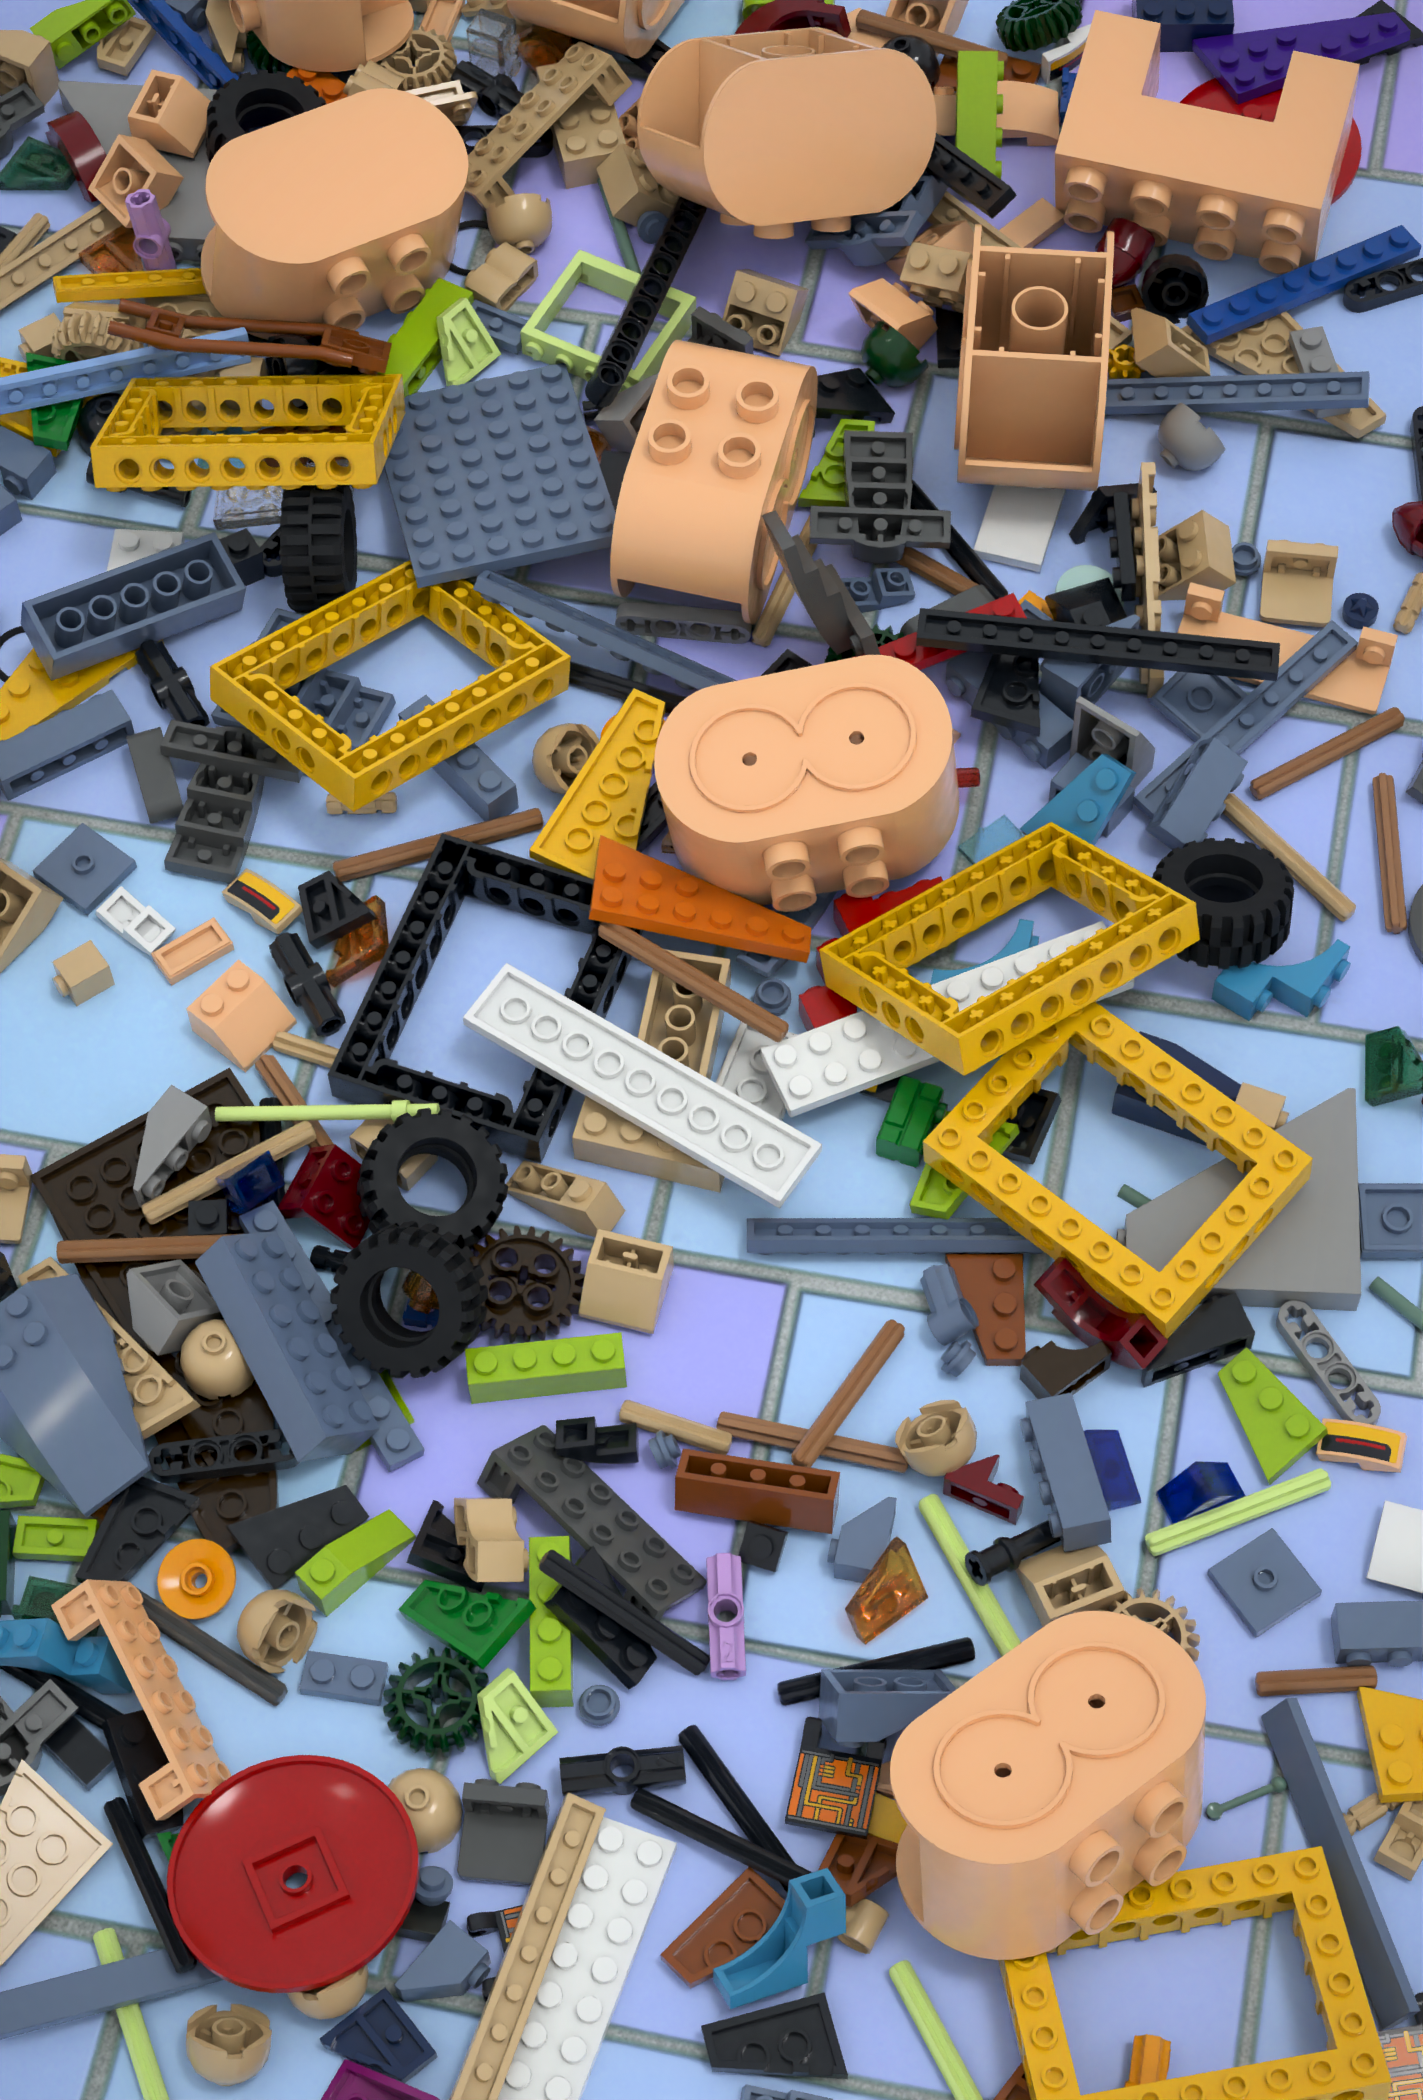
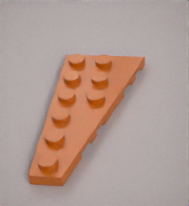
[588,835,811,963]

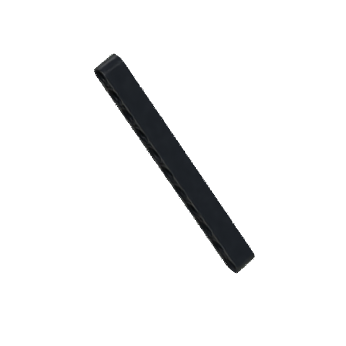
[585,196,707,407]

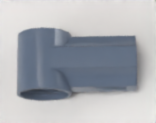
[920,1264,979,1346]

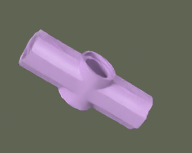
[125,189,177,271]
[706,1553,746,1680]

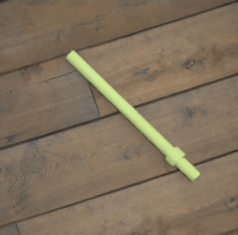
[215,1100,440,1123]

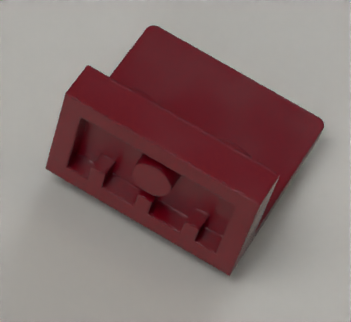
[278,1144,370,1249]

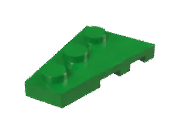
[26,352,85,451]
[398,1580,537,1669]

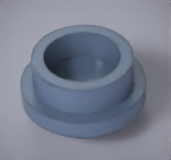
[637,211,667,244]
[1232,542,1261,576]
[754,978,791,1015]
[940,1340,976,1377]
[648,1430,681,1469]
[579,1685,620,1726]
[415,1866,453,1906]

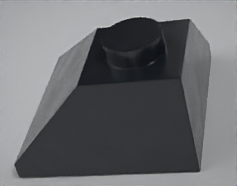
[1045,577,1127,626]

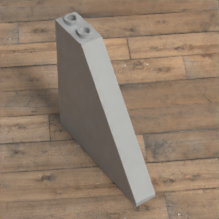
[58,81,248,261]
[1116,1088,1361,1311]

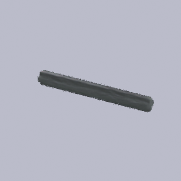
[136,1587,288,1706]

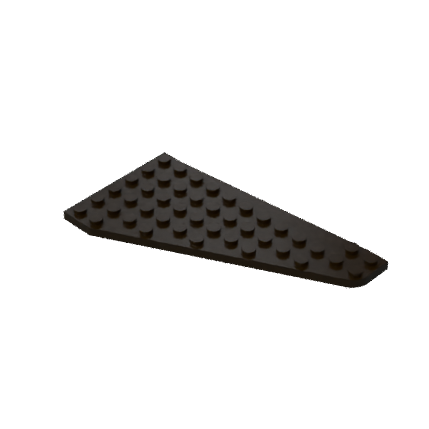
[30,1068,279,1554]

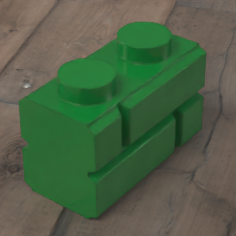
[876,1076,948,1168]

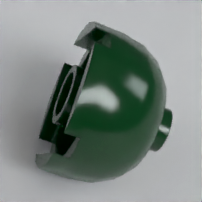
[861,321,929,387]

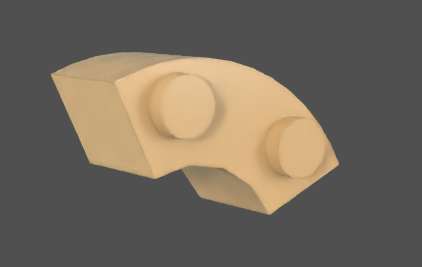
[454,1497,529,1582]

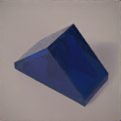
[215,1150,286,1214]
[1156,1461,1245,1525]

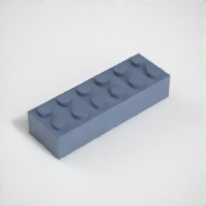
[21,532,246,681]
[195,1231,380,1462]

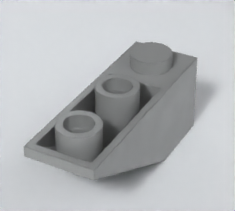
[133,1085,212,1207]

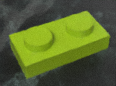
[12,1515,100,1562]

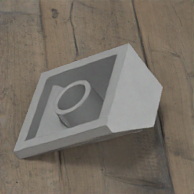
[594,374,658,453]
[126,1259,223,1355]

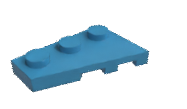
[1020,754,1136,846]

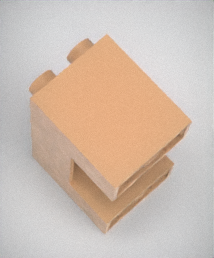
[1055,10,1360,274]

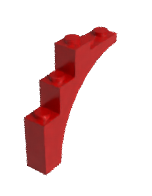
[799,876,943,1031]

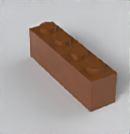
[675,1449,840,1534]

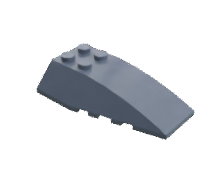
[0,1274,152,1517]

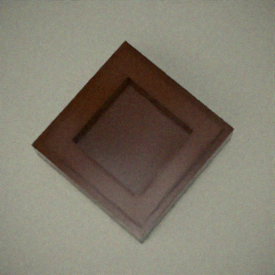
[1111,284,1146,322]

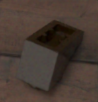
[1020,1340,1112,1399]

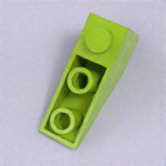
[29,0,136,69]

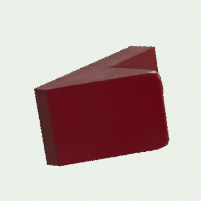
[943,1454,1024,1525]

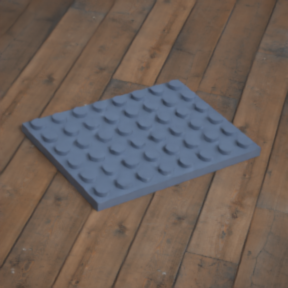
[384,363,616,588]

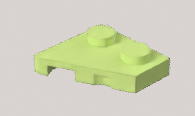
[436,298,501,386]
[477,1668,558,1784]

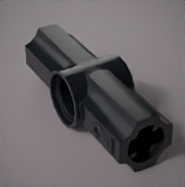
[451,60,524,117]
[135,640,210,726]
[269,932,346,1036]
[559,1745,686,1796]

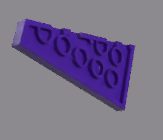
[1192,12,1410,104]

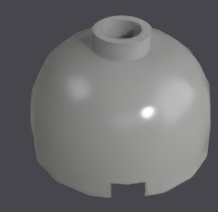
[1158,403,1225,471]

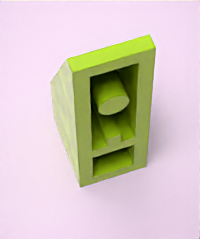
[295,1509,416,1617]

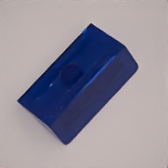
[1084,1430,1141,1511]

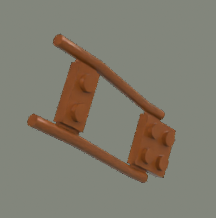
[107,298,392,375]

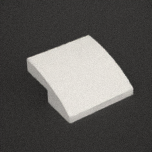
[1366,1500,1423,1593]

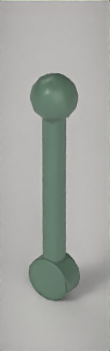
[1206,1776,1287,1821]

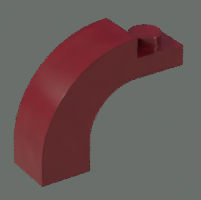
[734,0,851,38]
[45,111,107,202]
[1033,1257,1169,1370]

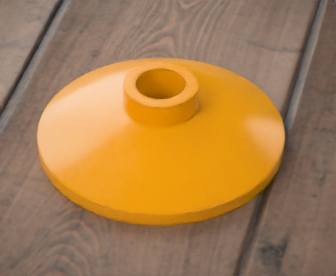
[157,1539,236,1620]

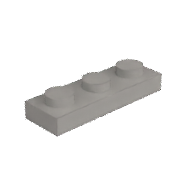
[1288,326,1350,419]

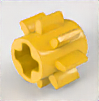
[1108,344,1145,379]

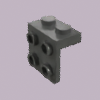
[687,306,753,354]
[457,1779,550,1885]

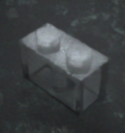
[466,8,522,78]

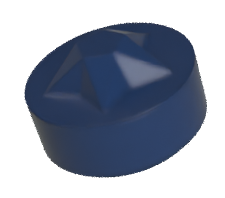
[1342,593,1379,629]

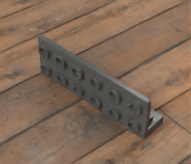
[477,1425,707,1621]

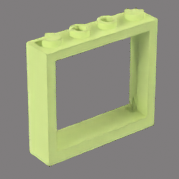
[520,249,696,393]

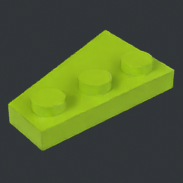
[798,419,875,507]
[909,1111,1020,1220]

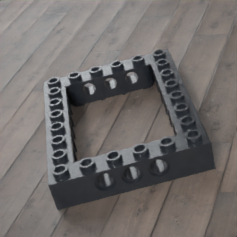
[327,833,644,1163]

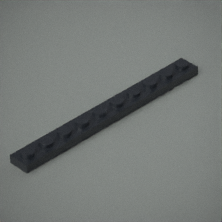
[916,608,1280,681]

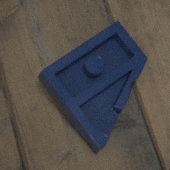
[320,1987,438,2083]

